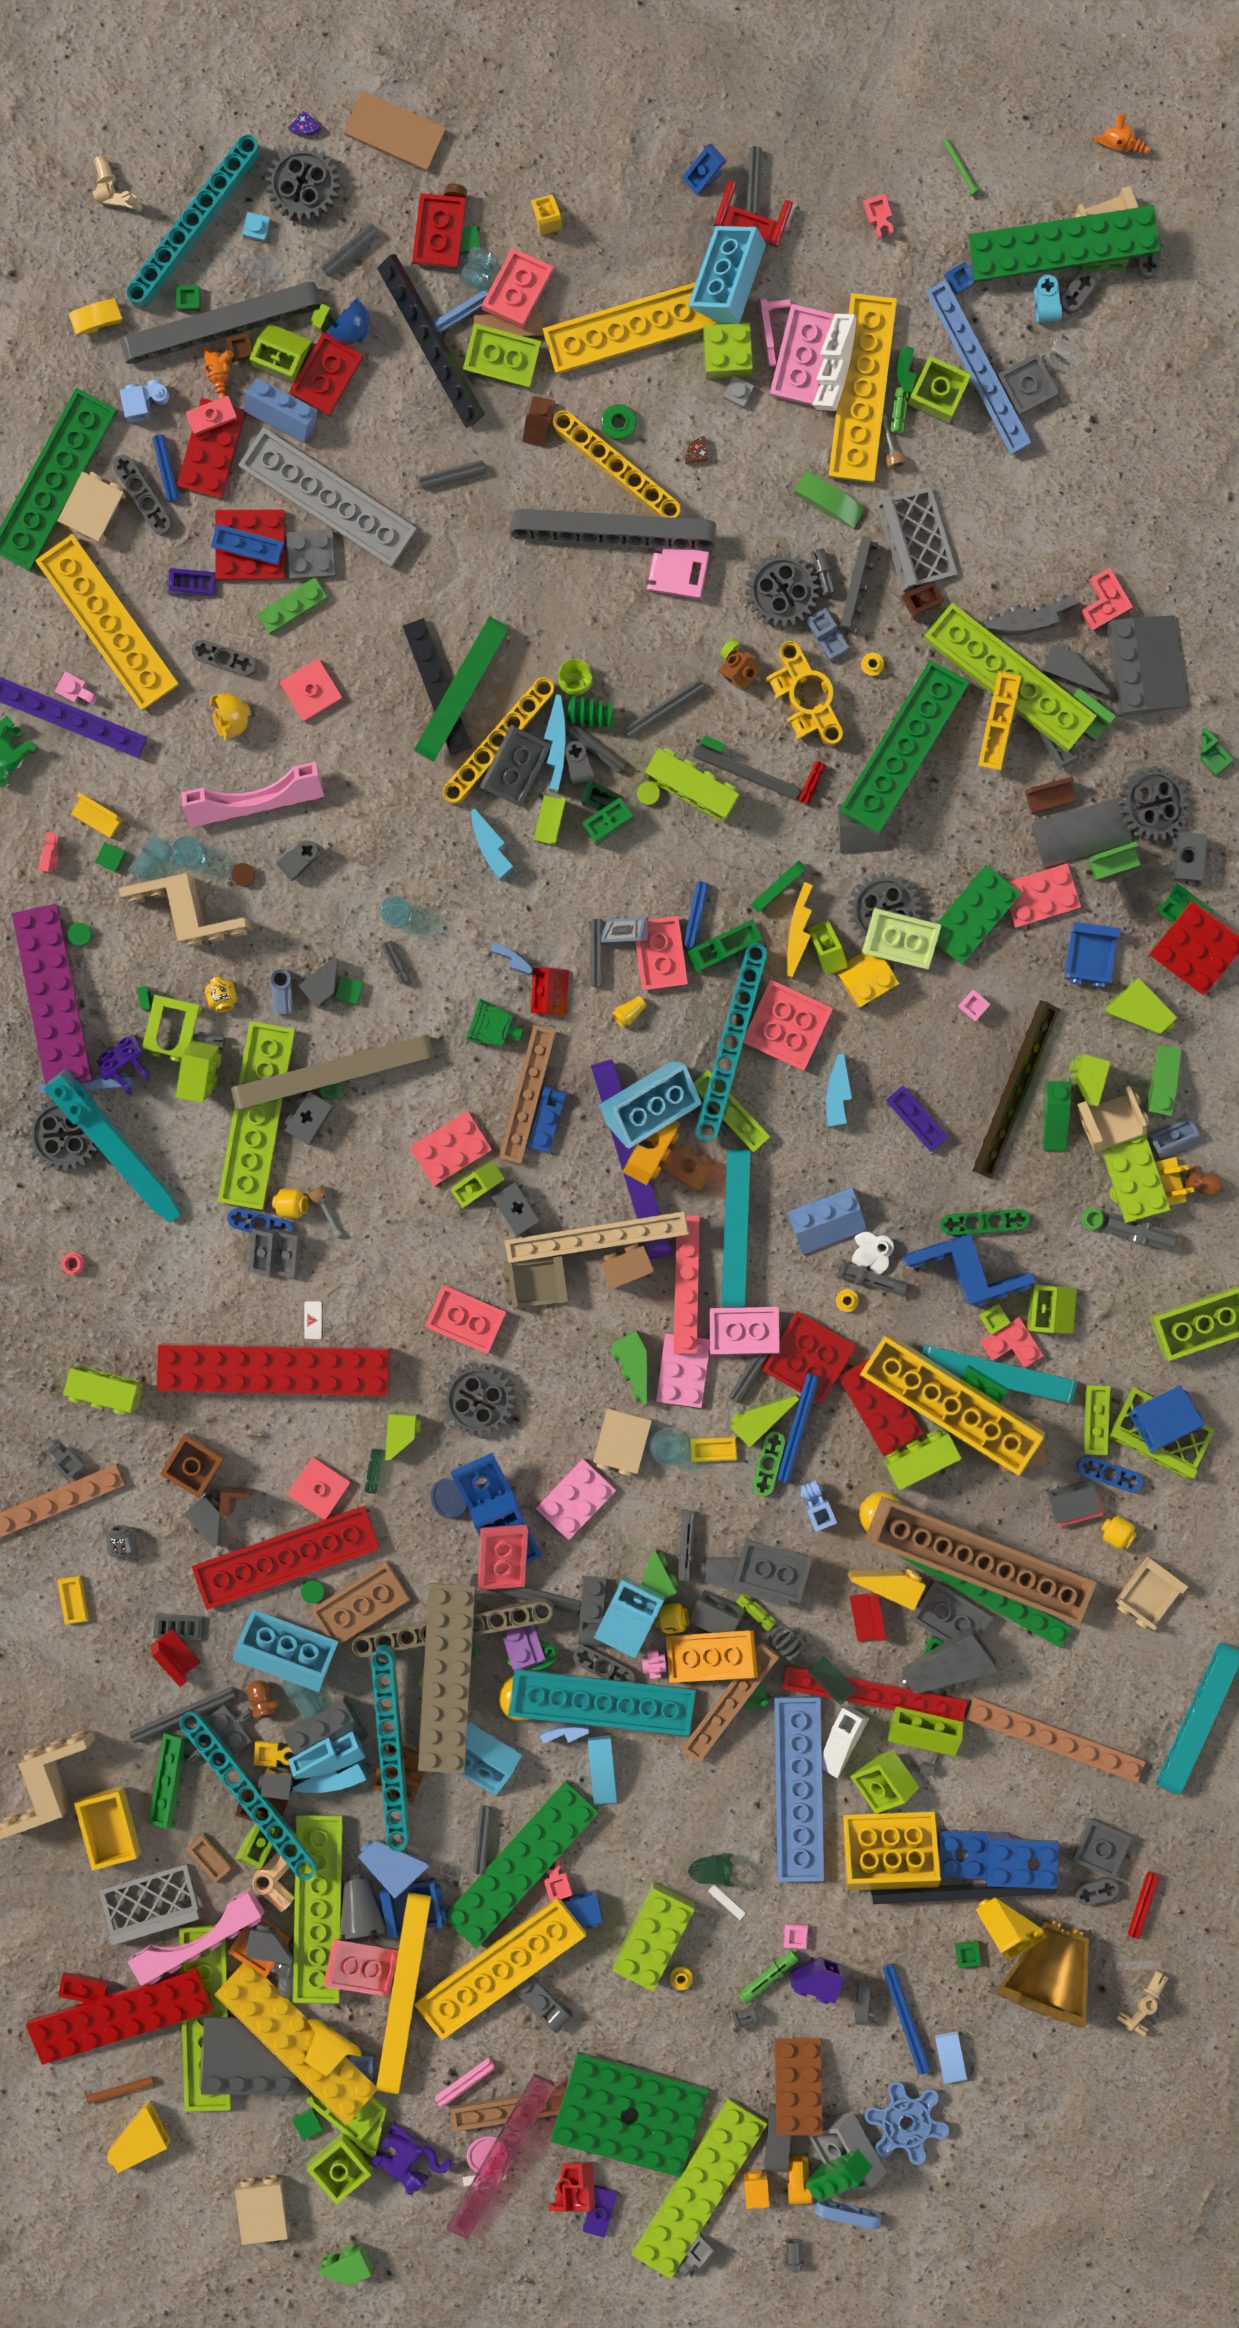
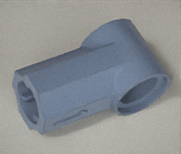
[270,969,293,1014]

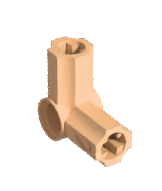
[252,1852,295,1912]

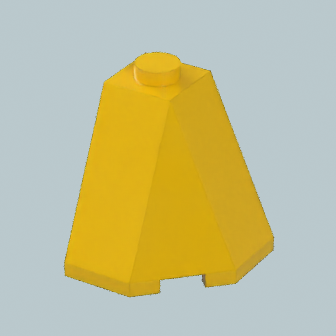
[976,1897,1047,1962]

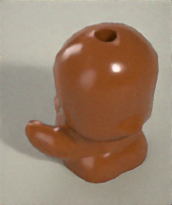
[1185,1165,1223,1197]
[247,1680,280,1719]

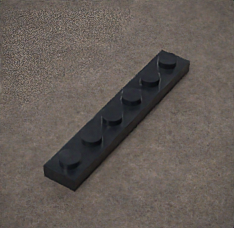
[402,618,472,756]

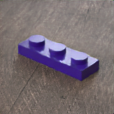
[885,1085,948,1152]

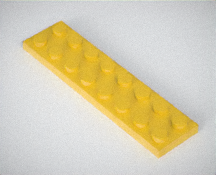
[542,282,726,375]
[828,293,897,483]
[35,534,179,711]
[414,1897,586,2040]
[214,1963,378,2125]

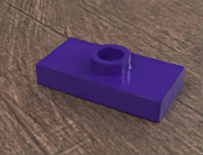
[583,2185,617,2238]

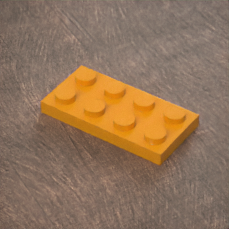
[666,1630,758,1683]

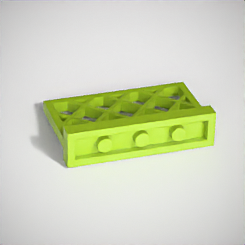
[1108,1387,1215,1480]

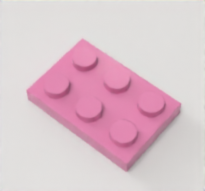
[710,1307,780,1355]
[656,1333,710,1408]
[536,1458,616,1540]

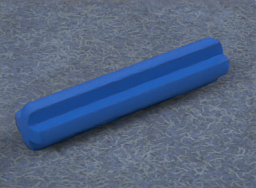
[152,434,180,503]
[684,881,709,949]

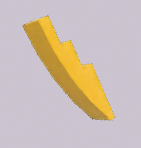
[978,670,1022,770]
[787,882,813,979]

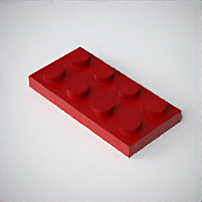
[177,397,246,500]
[838,1357,923,1456]

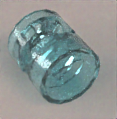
[459,247,498,291]
[172,836,206,869]
[380,896,413,928]

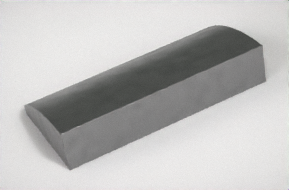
[1031,797,1133,869]

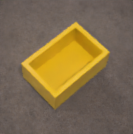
[74,1786,141,1870]

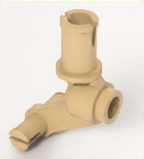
[93,156,143,212]
[1115,1971,1168,2037]

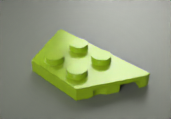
[306,2094,387,2158]

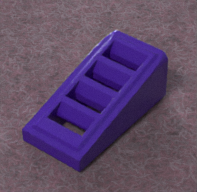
[167,568,215,596]

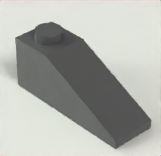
[1041,643,1110,699]

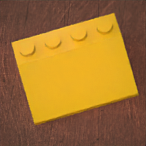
[843,1812,941,1891]

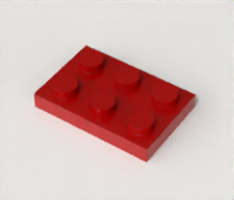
[412,193,466,269]
[289,332,364,417]

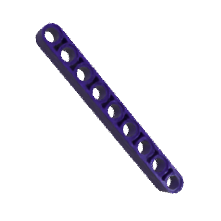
[591,1059,672,1260]

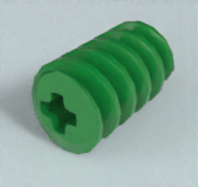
[566,695,615,731]

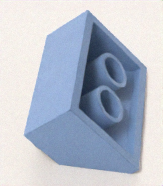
[786,1187,867,1255]

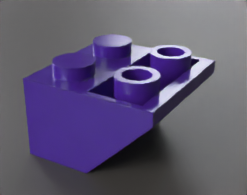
[789,1957,845,2004]

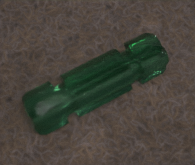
[364,1448,384,1494]

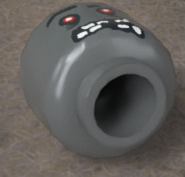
[106,1525,137,1561]

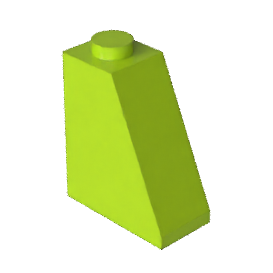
[1102,978,1177,1035]

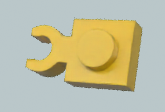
[253,1740,292,1767]

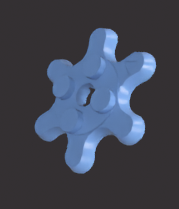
[865,2081,949,2165]

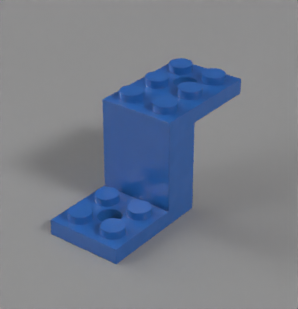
[901,1234,1035,1307]

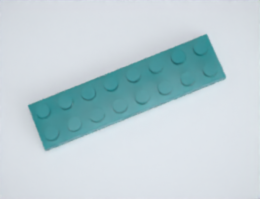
[508,1669,696,1736]

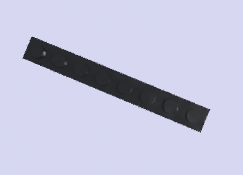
[377,254,485,428]

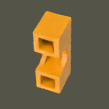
[622,1120,680,1185]

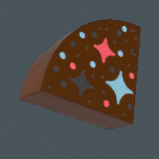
[685,436,708,464]

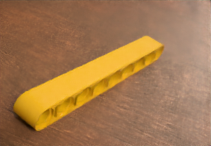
[376,1892,431,2095]

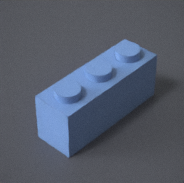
[243,378,318,443]

